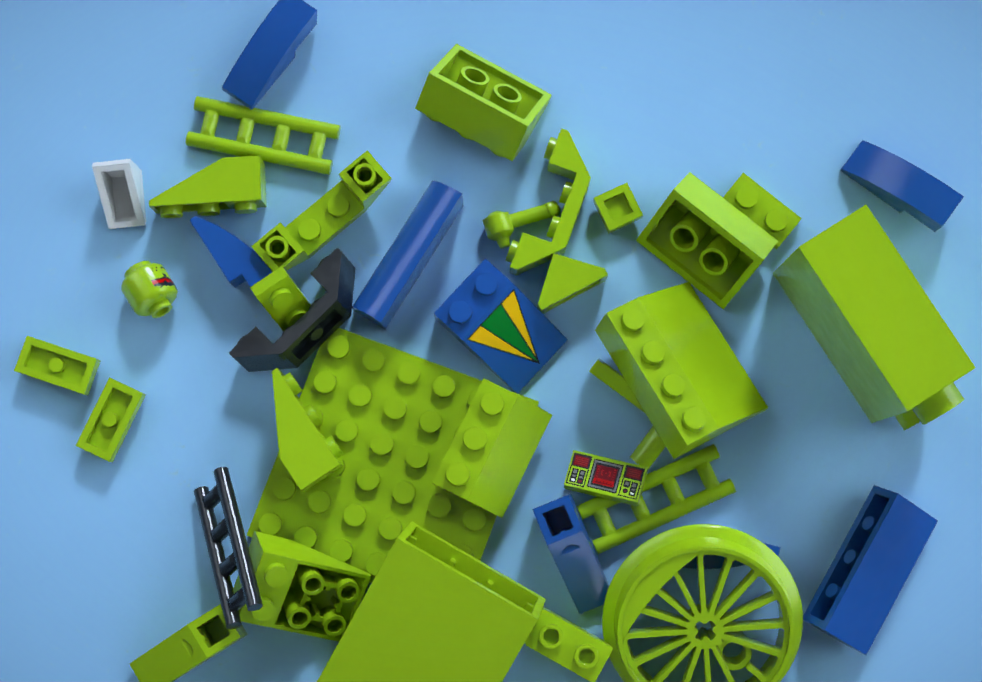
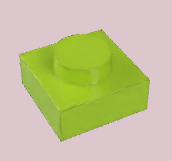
[593,183,643,233]

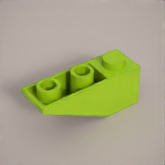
[149,155,267,218]
[272,368,344,491]
[129,604,248,682]

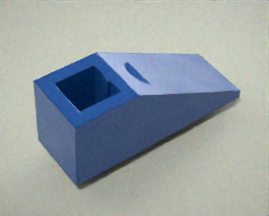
[532,494,609,614]

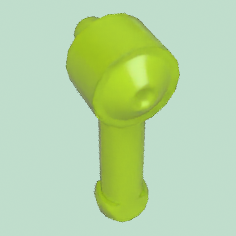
[482,201,560,249]

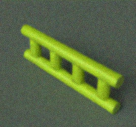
[185,96,341,175]
[577,444,736,555]

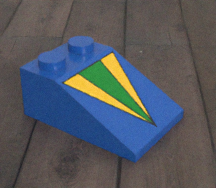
[434,258,568,394]

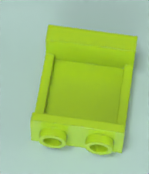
[525,606,613,682]

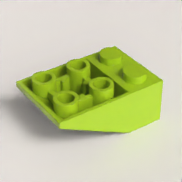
[233,531,371,642]

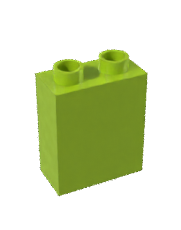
[773,205,976,430]
[317,521,546,682]

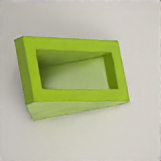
[537,253,608,314]

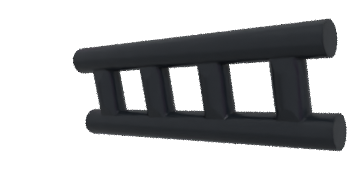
[194,467,263,630]

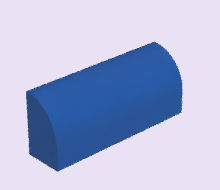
[352,181,464,330]
[803,485,938,655]

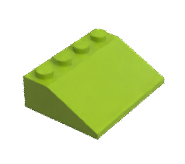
[595,282,768,459]

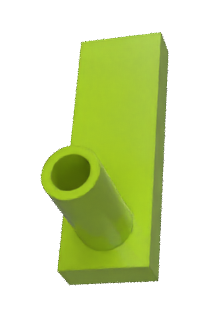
[589,358,666,470]

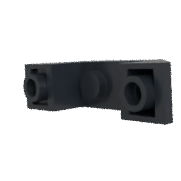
[229,248,356,372]

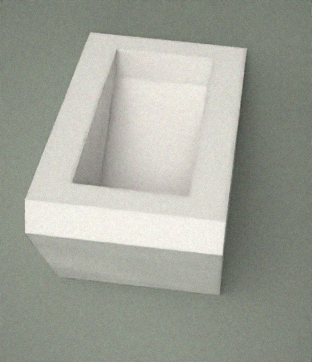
[92,159,146,229]

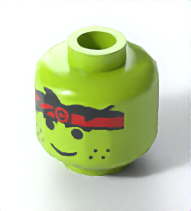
[121,261,178,318]

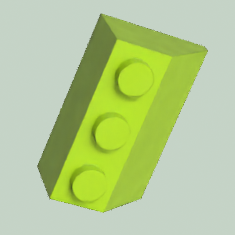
[415,44,552,161]
[636,172,778,309]
[432,378,552,518]

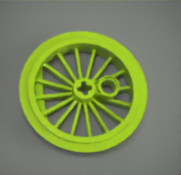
[602,524,803,682]

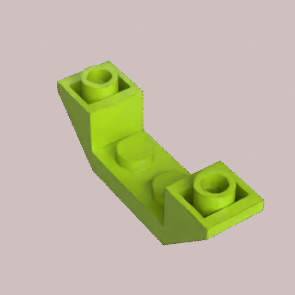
[505,128,591,276]
[251,150,392,272]

